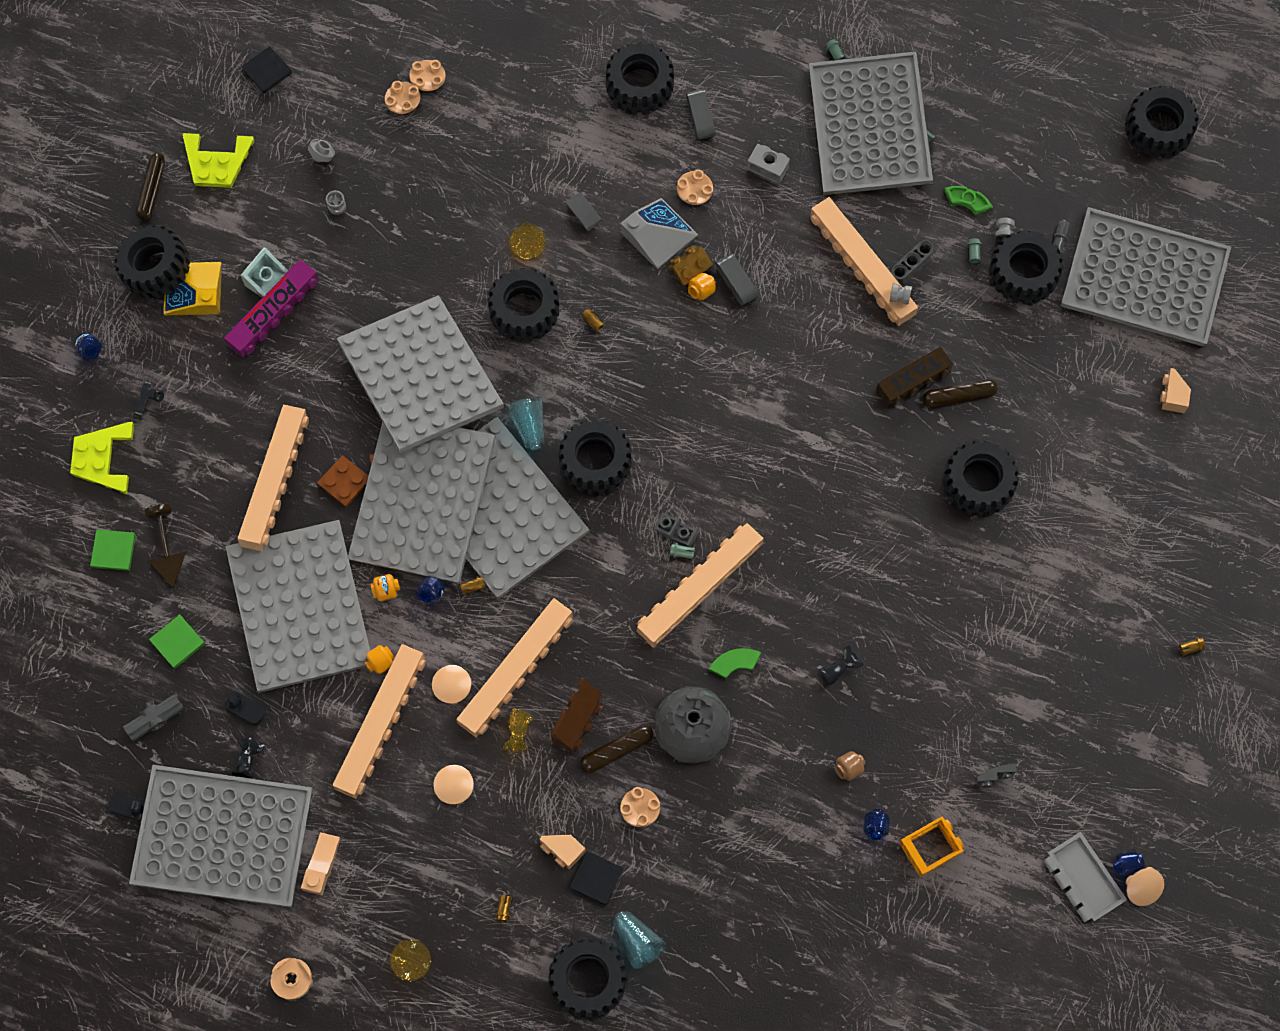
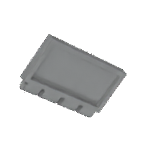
[1043,832,1127,923]

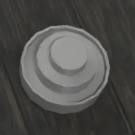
[308,139,335,162]

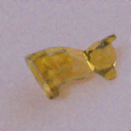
[503,708,534,752]

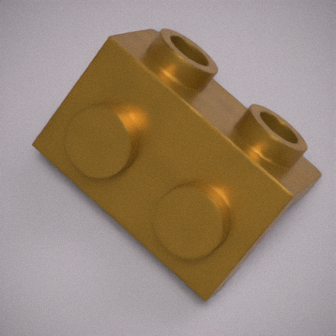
[668,245,713,286]

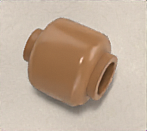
[835,751,865,781]

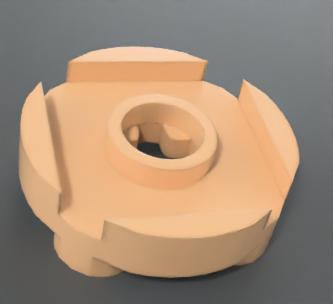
[271,958,313,1000]

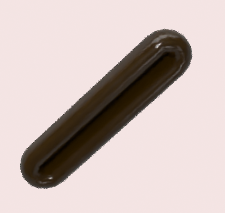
[136,153,165,221]
[923,379,998,408]
[580,725,654,773]

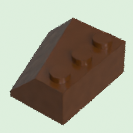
[551,678,604,754]

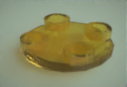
[509,222,546,259]
[390,940,431,981]

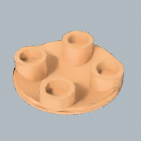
[409,60,445,91]
[385,81,420,114]
[677,170,713,205]
[432,665,471,704]
[434,765,474,804]
[620,787,660,827]
[1126,867,1164,906]

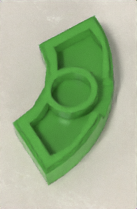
[944,186,993,216]
[708,648,761,679]

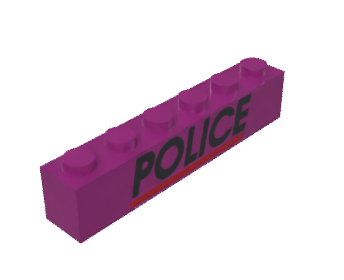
[224,259,319,358]

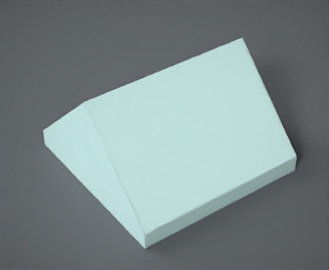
[241,247,288,298]

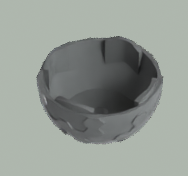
[654,686,732,764]

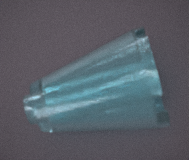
[505,396,544,451]
[613,911,666,969]

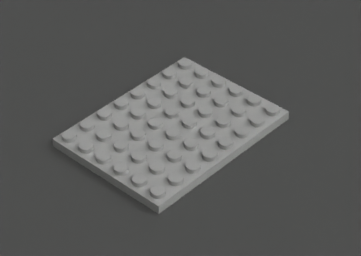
[809,51,933,195]
[1061,207,1231,347]
[337,295,504,453]
[466,417,589,600]
[348,422,496,584]
[226,520,370,693]
[129,765,312,908]

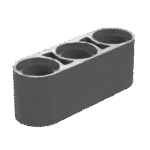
[686,89,715,140]
[891,240,933,286]
[715,254,759,306]

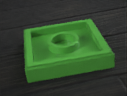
[90,529,136,571]
[149,615,205,669]

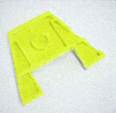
[183,133,254,188]
[70,422,134,494]

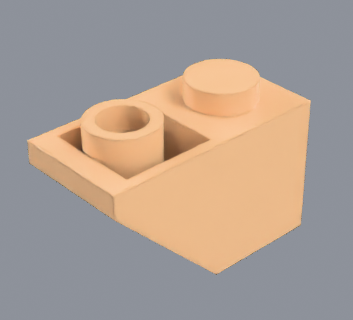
[1160,368,1191,413]
[540,835,586,869]

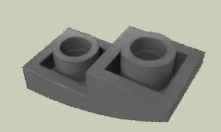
[565,192,602,231]
[654,513,699,547]
[974,764,1017,788]

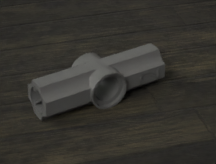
[123,694,184,741]

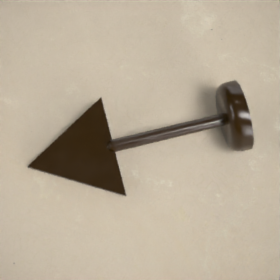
[145,504,186,588]

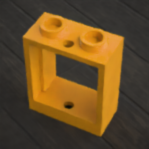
[899,816,964,878]

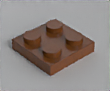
[317,455,369,508]

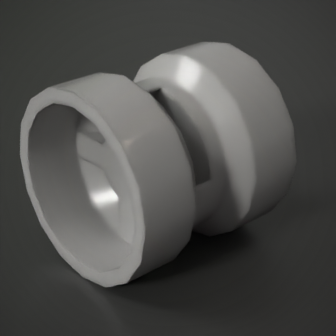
[326,190,346,215]
[995,218,1015,242]
[890,283,912,305]

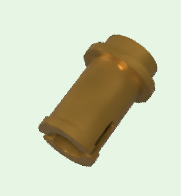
[581,309,605,332]
[460,576,486,595]
[1179,637,1206,656]
[495,895,512,922]

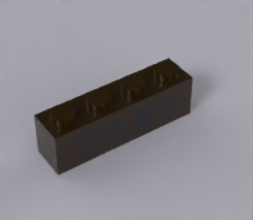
[876,346,953,408]

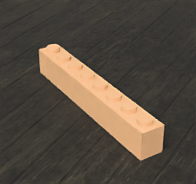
[810,197,918,326]
[238,404,309,551]
[637,523,764,648]
[456,598,573,738]
[332,644,426,799]

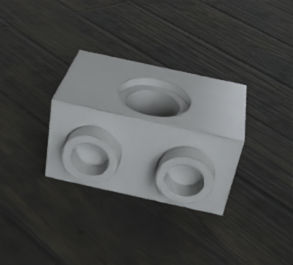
[747,143,790,184]

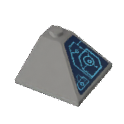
[621,198,698,270]

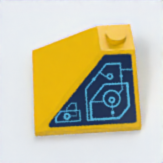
[163,262,222,316]

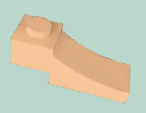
[301,832,340,895]

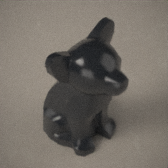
[819,645,863,685]
[232,738,265,779]

